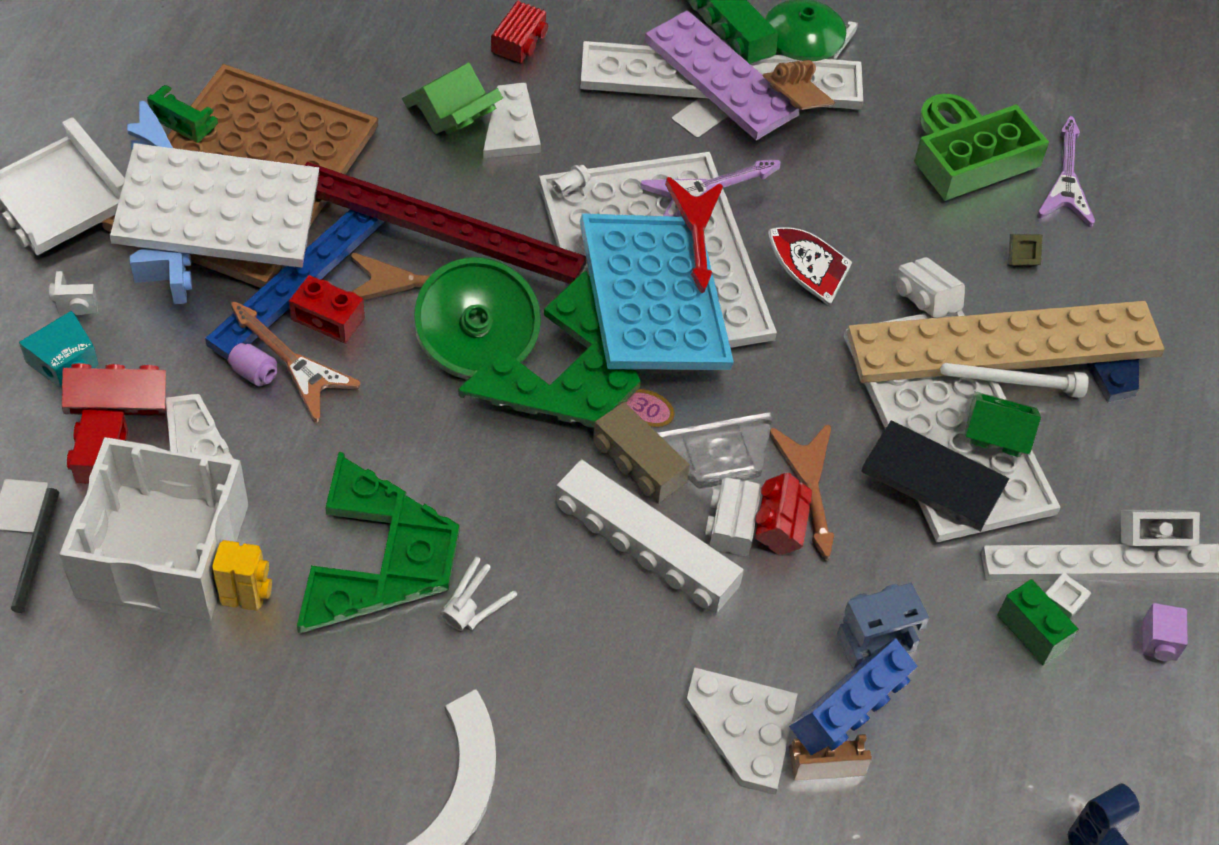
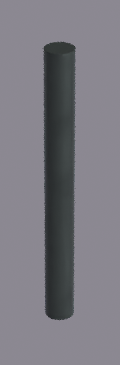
[11,488,60,613]

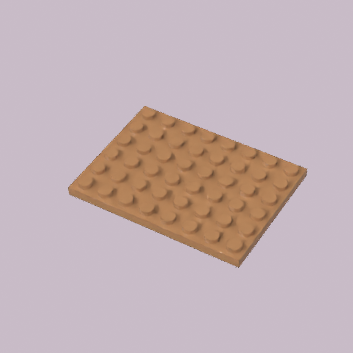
[102,64,378,288]

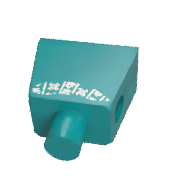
[19,311,99,387]

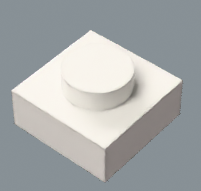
[1046,573,1091,620]

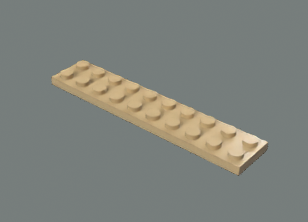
[847,301,1165,383]

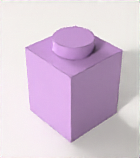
[1143,603,1188,661]

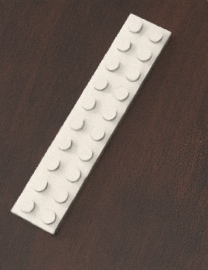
[580,41,863,110]

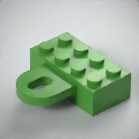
[914,94,1049,201]

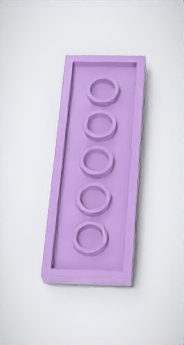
[645,10,800,140]

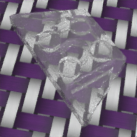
[658,412,773,489]

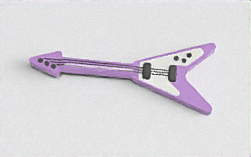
[1037,116,1095,227]
[641,160,780,217]

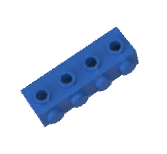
[789,638,918,755]

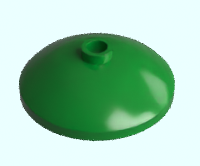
[765,0,846,61]

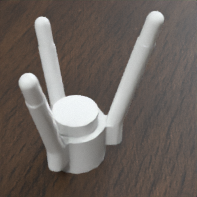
[441,557,517,631]

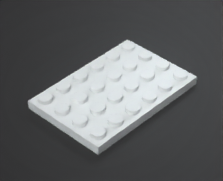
[110,143,319,268]

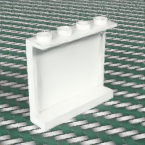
[0,117,125,255]

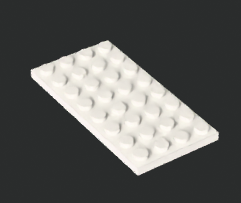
[844,310,1061,542]

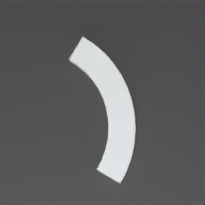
[406,689,496,845]

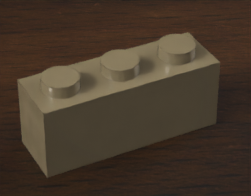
[593,402,690,504]

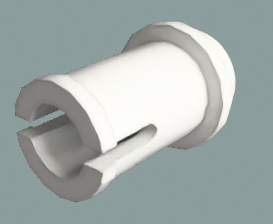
[551,165,591,198]

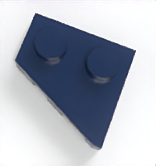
[1086,359,1139,403]

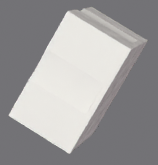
[59,437,248,621]

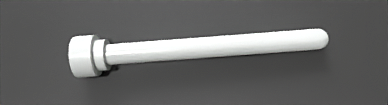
[940,363,1088,398]

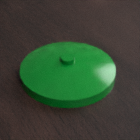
[414,257,541,379]

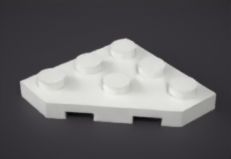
[685,667,798,795]

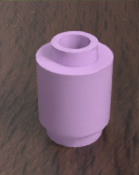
[228,343,277,386]

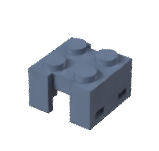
[837,582,929,669]

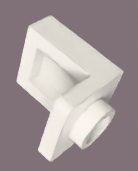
[49,271,99,315]

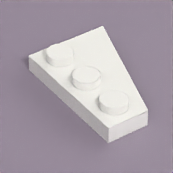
[483,83,541,159]
[166,394,233,459]

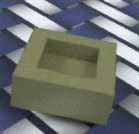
[1008,234,1043,265]

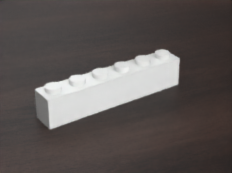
[555,459,744,614]

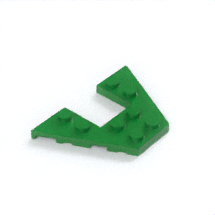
[458,271,641,428]
[297,452,460,633]

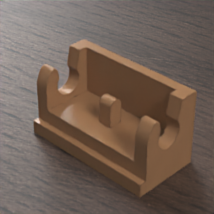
[789,734,872,781]

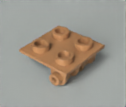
[762,60,836,110]

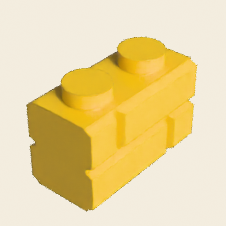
[212,540,272,611]

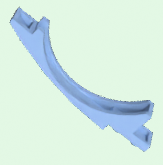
[127,101,192,304]

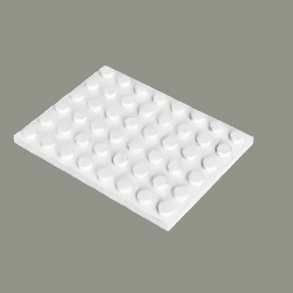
[539,151,777,348]

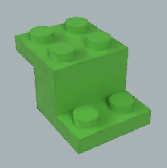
[402,62,503,135]

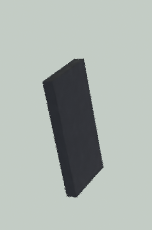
[861,420,1010,532]

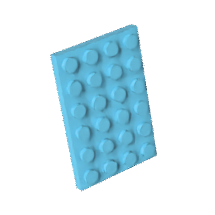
[579,214,734,370]

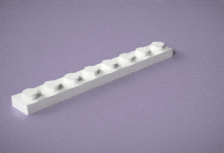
[981,544,1219,581]

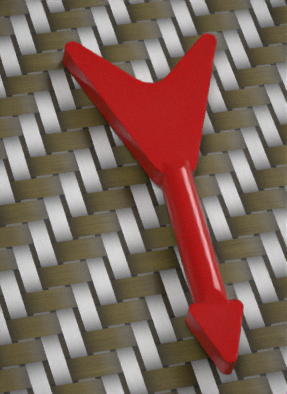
[665,177,723,293]

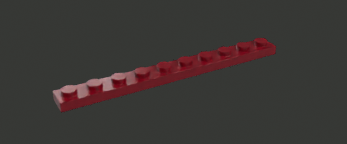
[304,162,587,284]

